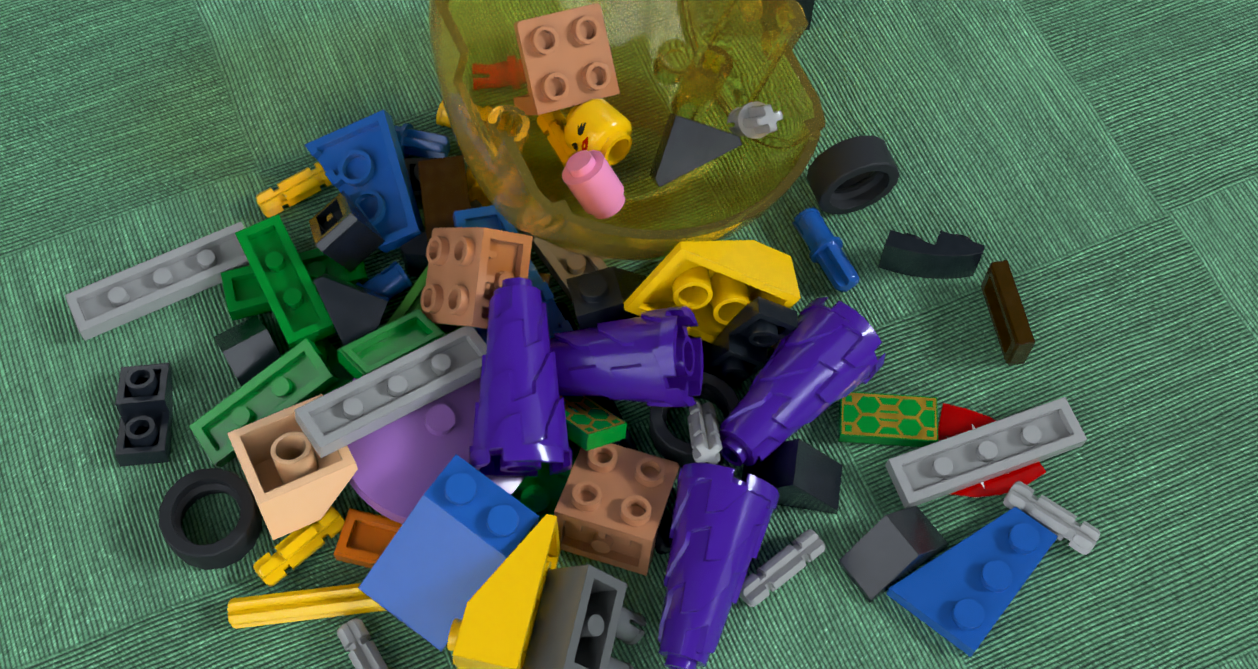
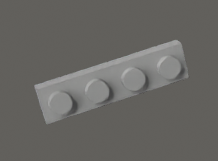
[65,222,250,341]
[295,326,486,458]
[885,397,1087,509]

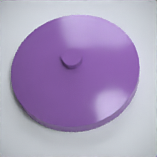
[347,377,524,524]

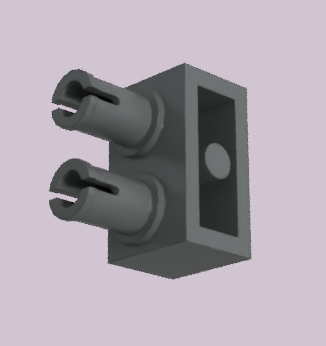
[523,564,647,669]

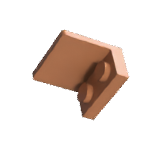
[513,3,620,116]
[420,227,533,329]
[554,443,679,576]

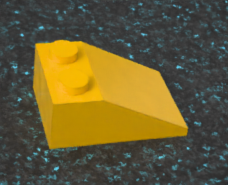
[624,240,801,343]
[447,514,561,669]

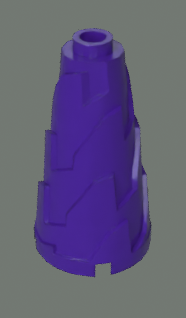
[469,277,572,477]
[719,297,885,466]
[550,306,704,407]
[658,463,780,669]

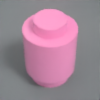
[562,150,625,219]

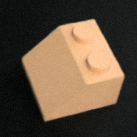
[227,394,358,540]

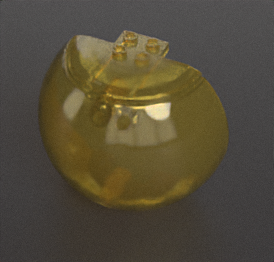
[429,0,825,261]

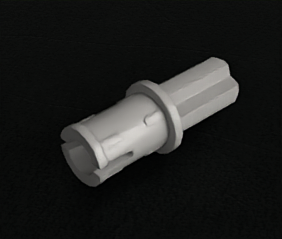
[727,101,783,139]

